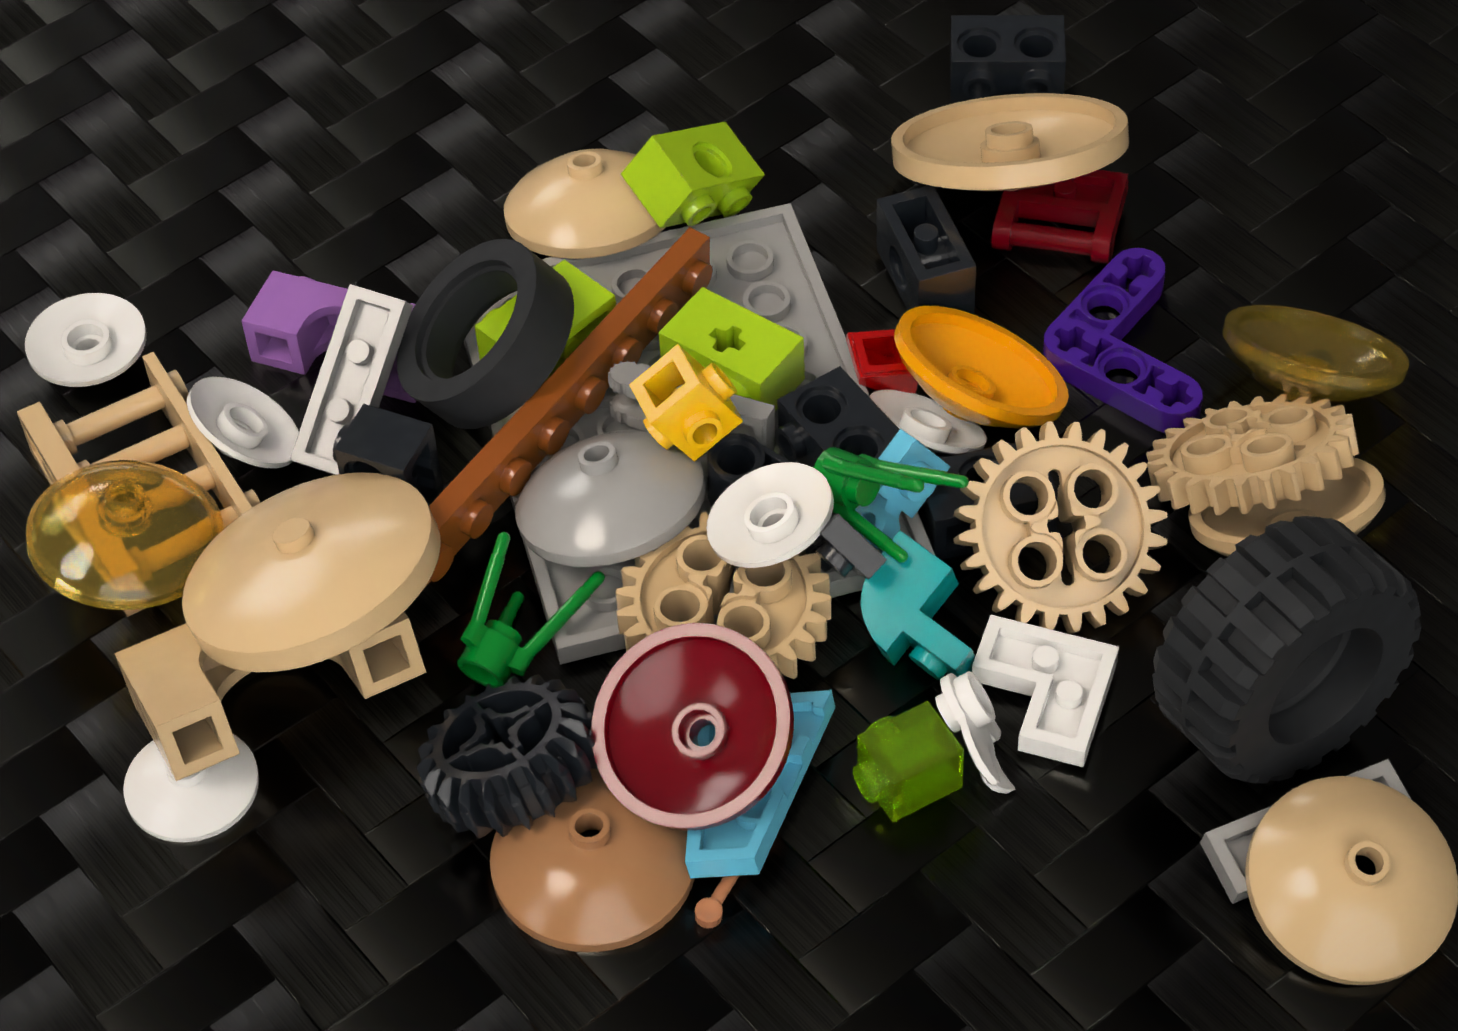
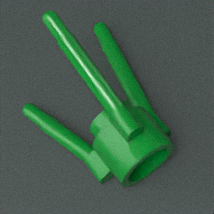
[813,447,969,563]
[457,532,605,688]

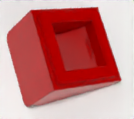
[846,329,918,394]

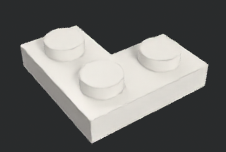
[972,615,1119,767]

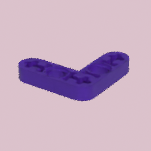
[1043,248,1203,434]

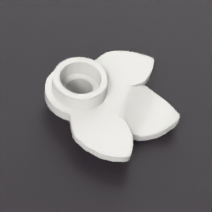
[935,671,1016,794]

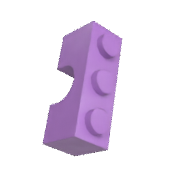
[241,270,417,403]

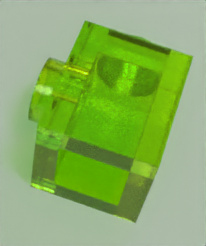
[853,701,964,822]

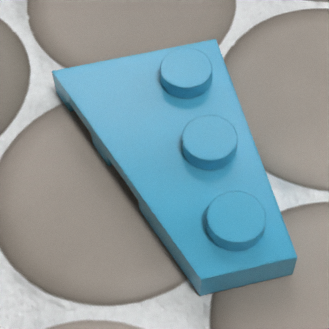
[685,690,835,879]

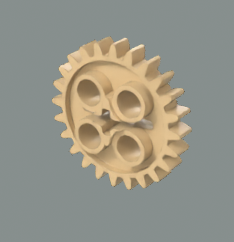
[1146,394,1359,515]
[953,421,1167,634]
[616,512,832,679]

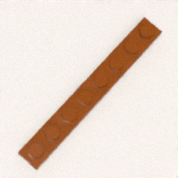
[422,227,713,591]

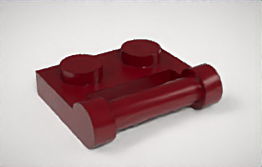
[992,170,1128,264]

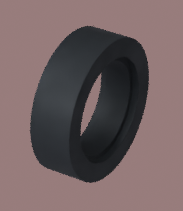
[397,239,574,429]

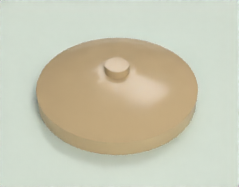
[891,93,1129,191]
[182,472,441,672]

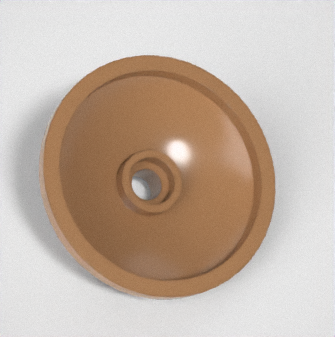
[490,769,695,952]

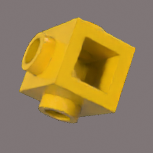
[629,344,743,462]

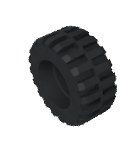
[1152,516,1421,784]

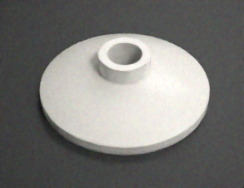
[25,293,147,387]
[187,377,299,468]
[870,390,987,455]
[706,462,834,568]
[123,734,259,843]

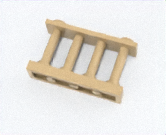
[17,352,261,617]

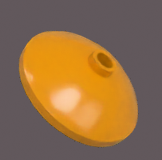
[894,306,1069,429]

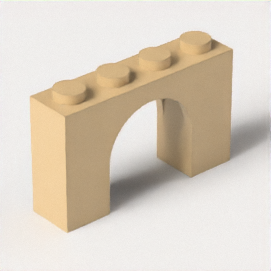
[114,612,427,781]

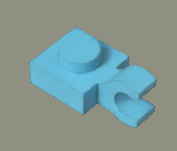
[856,429,950,553]

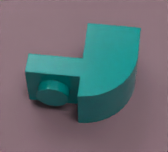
[861,530,975,680]

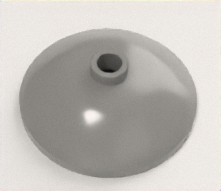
[515,430,706,567]

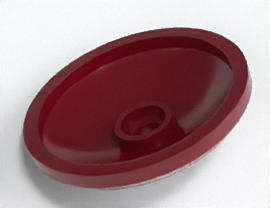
[591,623,794,830]

